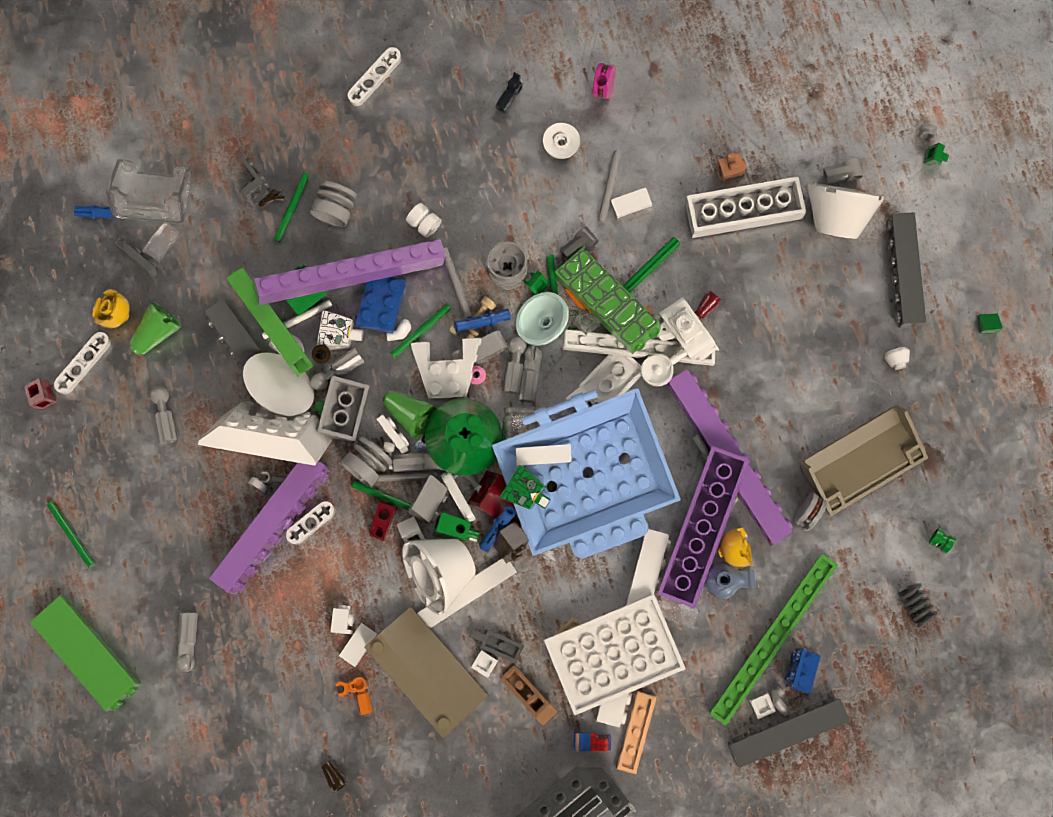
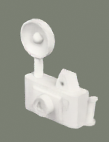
[641,297,719,386]

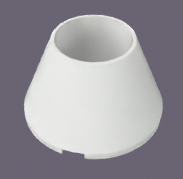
[808,183,884,239]
[402,539,475,615]

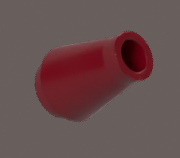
[694,291,722,320]

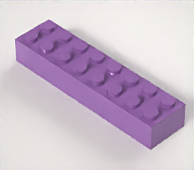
[657,446,750,609]
[209,461,330,595]

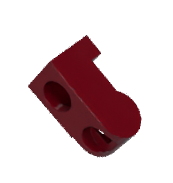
[369,502,398,541]

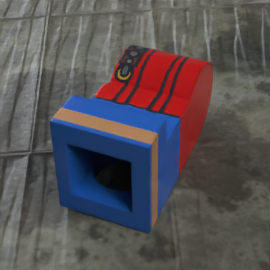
[574,732,611,752]

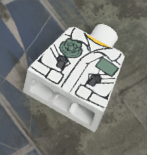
[317,311,363,350]

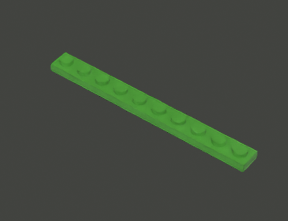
[709,554,838,726]

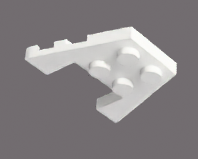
[411,338,481,399]

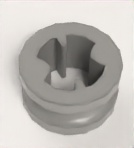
[919,124,937,139]

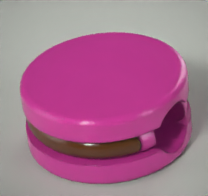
[593,63,616,99]

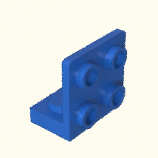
[785,648,821,694]

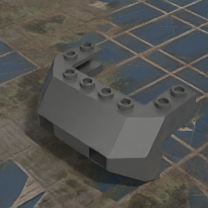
[516,767,637,817]

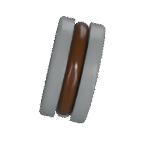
[793,493,827,531]

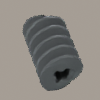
[897,583,938,627]

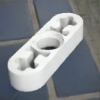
[440,472,475,522]
[286,501,335,545]

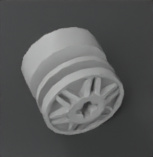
[309,181,357,227]
[487,241,528,290]
[340,437,392,488]

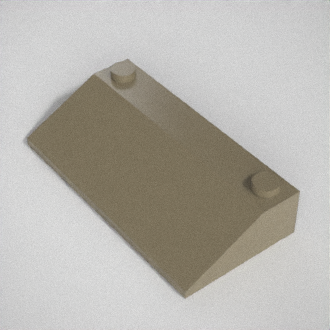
[799,405,928,516]
[364,606,488,738]

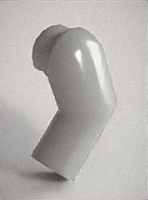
[770,686,790,717]

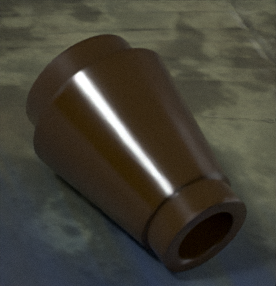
[312,345,331,364]
[321,761,348,792]

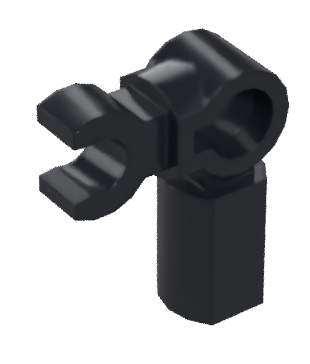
[495,72,523,114]

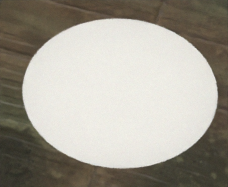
[243,353,314,416]

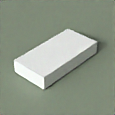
[610,187,652,218]
[339,623,378,667]

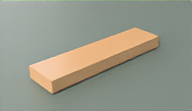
[616,691,657,775]

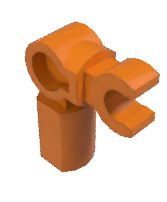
[335,677,373,715]

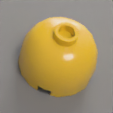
[92,289,130,328]
[718,527,752,567]

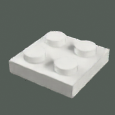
[377,415,409,454]

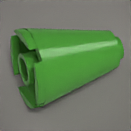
[129,302,181,355]
[383,390,437,439]

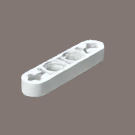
[348,47,401,106]
[54,332,111,394]

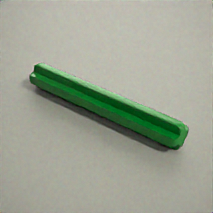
[623,237,680,293]

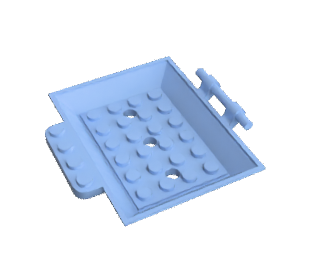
[492,388,681,558]

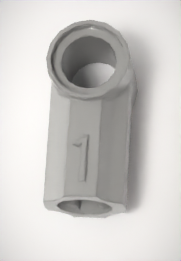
[823,158,863,184]

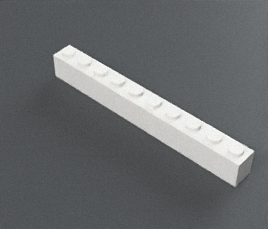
[596,529,671,728]

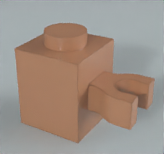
[716,153,747,183]

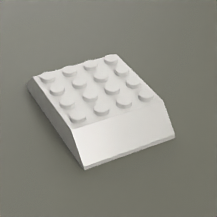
[198,401,333,466]

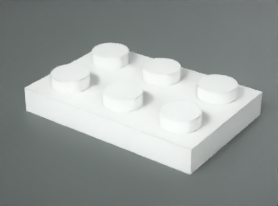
[579,355,642,404]

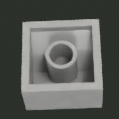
[407,475,448,524]

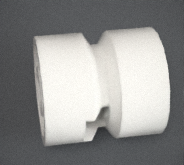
[406,203,442,238]

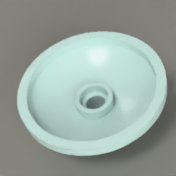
[516,292,569,346]

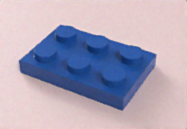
[356,277,407,334]

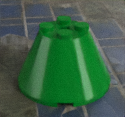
[425,399,503,476]

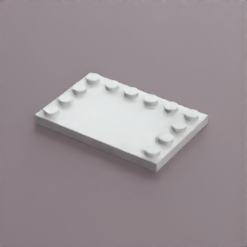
[544,595,686,715]

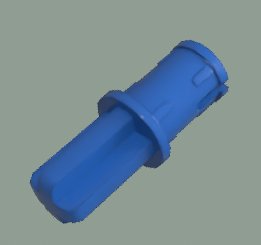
[74,204,113,219]

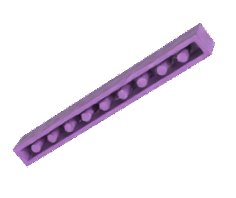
[254,239,446,305]
[666,369,793,546]

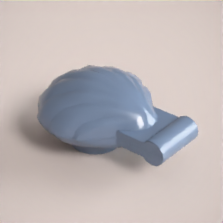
[706,561,755,599]

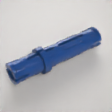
[454,308,511,333]
[479,506,516,552]

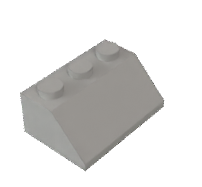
[317,376,369,444]

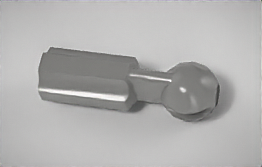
[502,337,527,394]
[519,345,543,403]
[310,348,364,390]
[150,386,177,444]
[393,453,443,472]
[175,613,198,672]

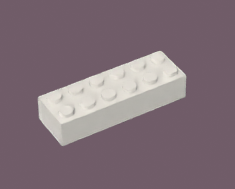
[685,177,806,238]

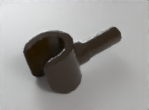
[259,189,285,208]

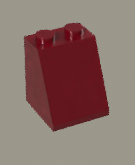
[467,470,522,528]

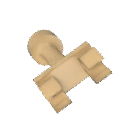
[449,296,496,339]

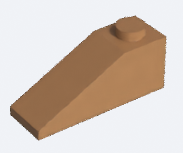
[500,665,557,726]

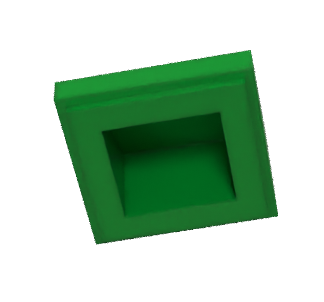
[978,313,1003,333]

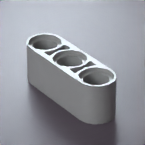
[451,330,508,366]

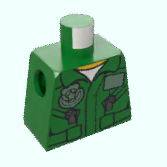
[500,465,551,510]
[432,512,480,543]

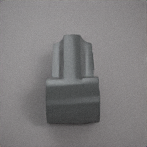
[560,226,599,261]

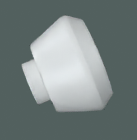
[884,347,910,370]

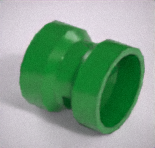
[929,527,956,554]

